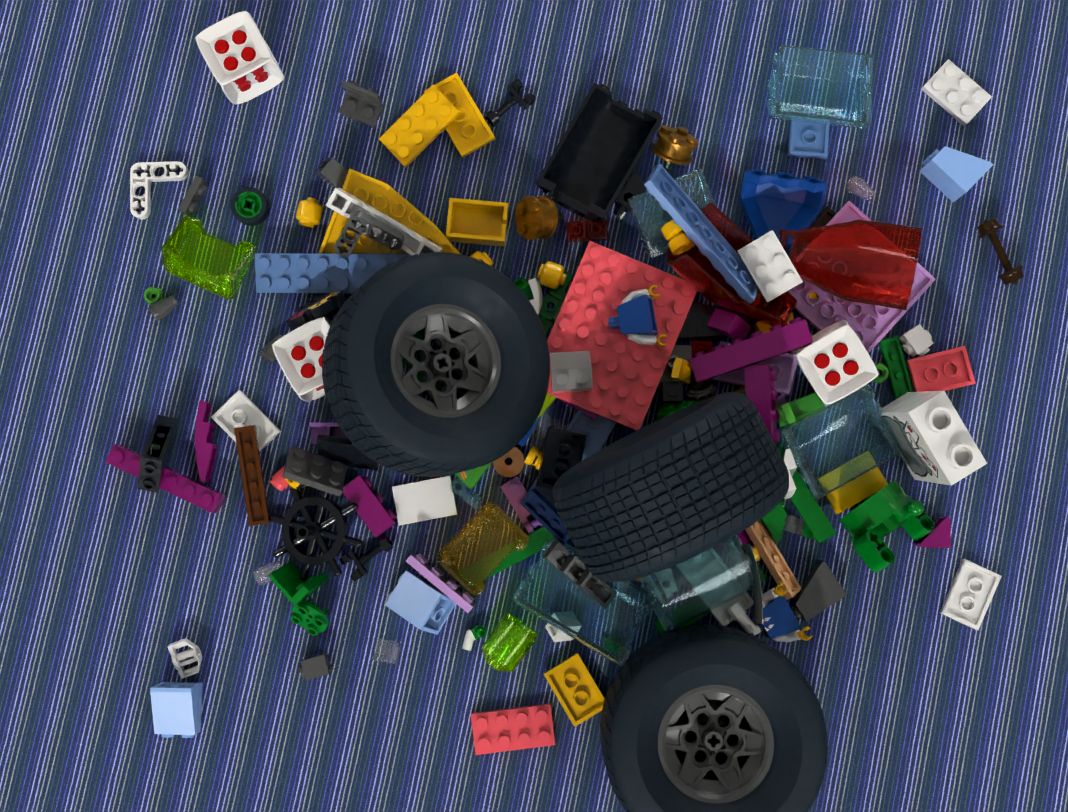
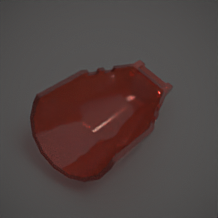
[665,202,797,327]
[778,220,922,310]

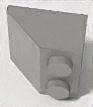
[550,351,593,393]

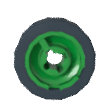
[230,187,270,226]

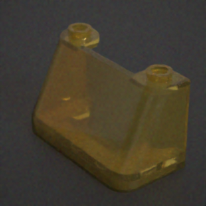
[435,501,530,597]

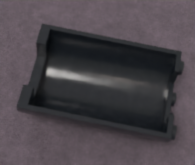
[536,83,663,222]

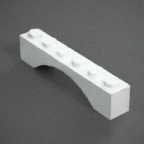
[326,188,443,256]

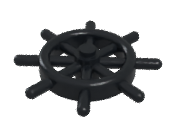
[269,486,363,580]

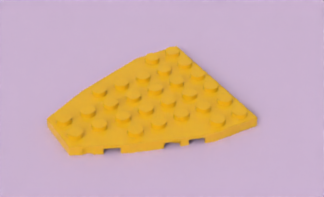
[319,169,462,294]

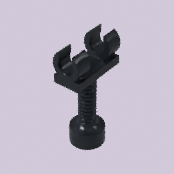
[484,79,535,127]
[339,535,394,582]

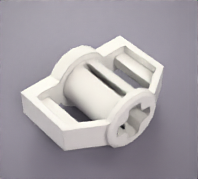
[168,638,202,679]

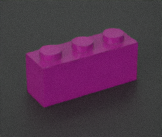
[342,475,397,537]

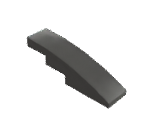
[543,541,617,609]

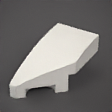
[528,278,543,315]

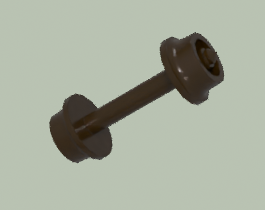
[977,219,1024,285]

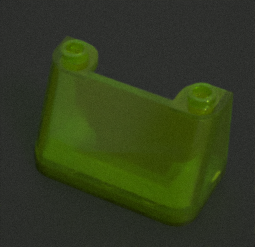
[161,215,256,300]

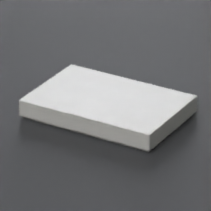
[211,390,281,452]
[392,476,458,526]
[939,559,1002,630]

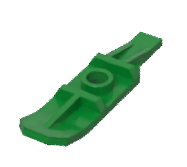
[538,271,574,335]

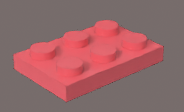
[906,346,976,392]

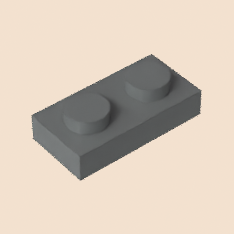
[178,175,208,218]

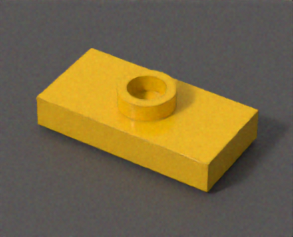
[671,358,692,384]

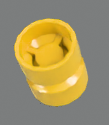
[661,220,696,255]

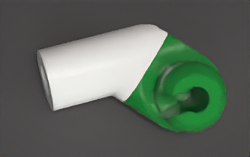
[462,625,487,651]

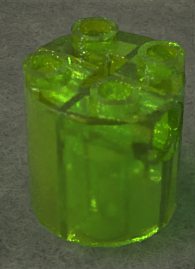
[481,613,538,672]

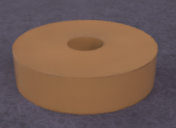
[493,447,525,477]

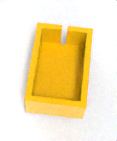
[446,198,509,247]

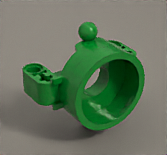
[839,480,935,573]

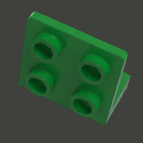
[269,561,329,606]

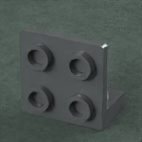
[339,81,384,129]

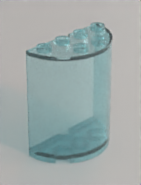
[766,45,873,129]
[779,384,900,500]
[639,535,755,633]

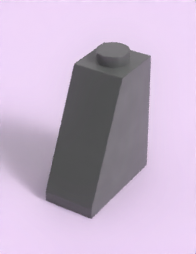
[315,157,348,189]
[792,560,847,621]

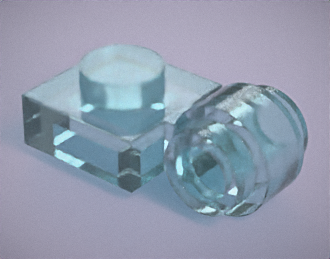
[450,479,484,510]

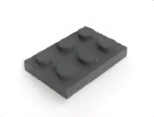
[282,446,347,497]

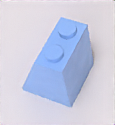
[920,146,993,202]
[385,571,456,635]
[150,682,203,738]

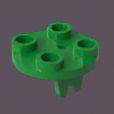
[290,597,329,636]

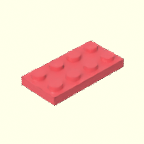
[471,703,555,755]

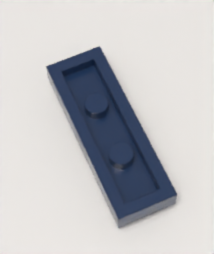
[520,488,570,545]

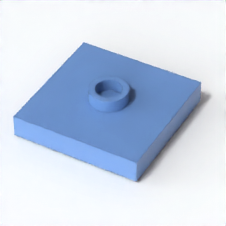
[788,117,830,160]

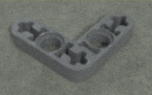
[334,210,405,257]

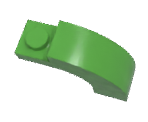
[776,392,825,427]

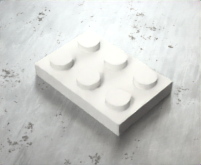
[921,59,992,127]
[738,230,803,302]

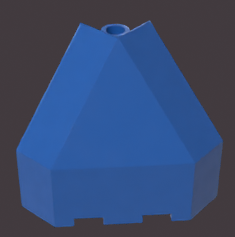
[739,169,827,255]

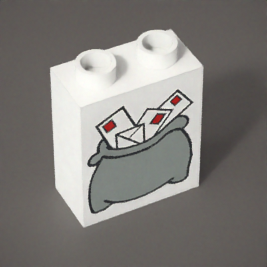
[875,391,987,486]

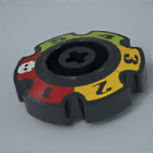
[286,291,347,330]

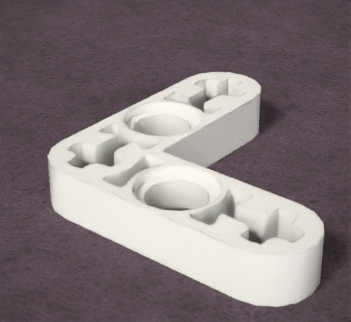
[130,161,189,220]

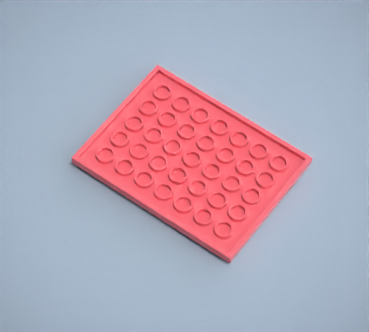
[547,241,699,431]

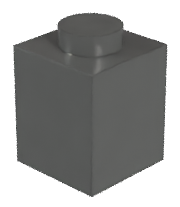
[299,652,333,681]

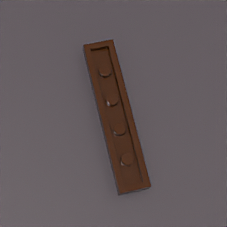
[234,425,270,526]

